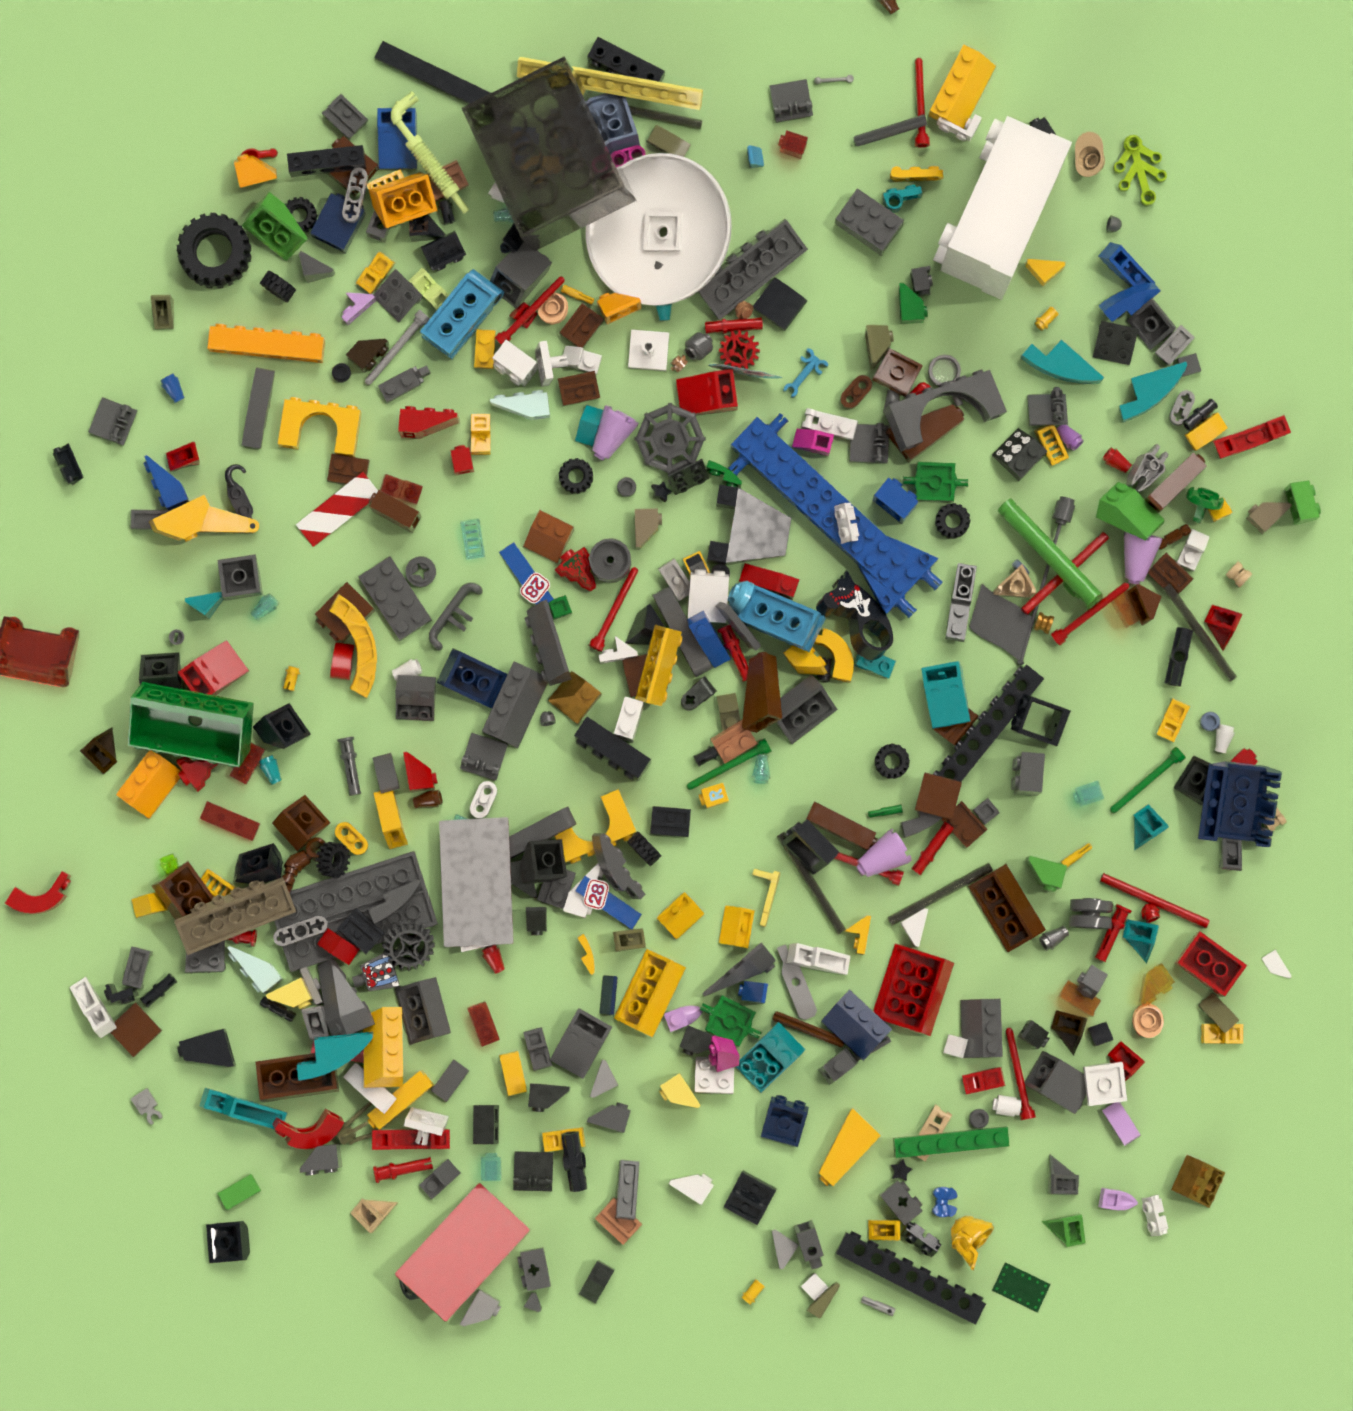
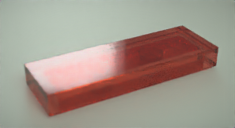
[200,801,260,841]

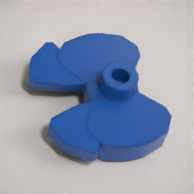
[932,1187,958,1217]

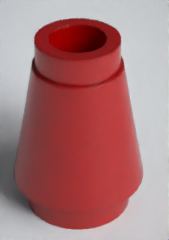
[1102,447,1132,473]
[482,945,505,974]

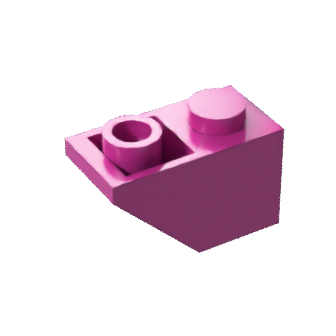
[792,428,834,457]
[708,1036,739,1072]

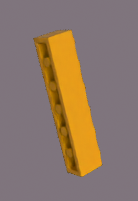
[208,324,325,363]

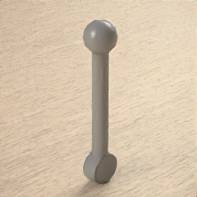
[814,75,854,84]

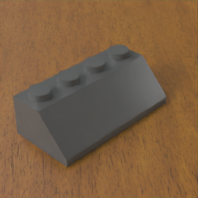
[524,599,572,686]
[482,661,548,748]

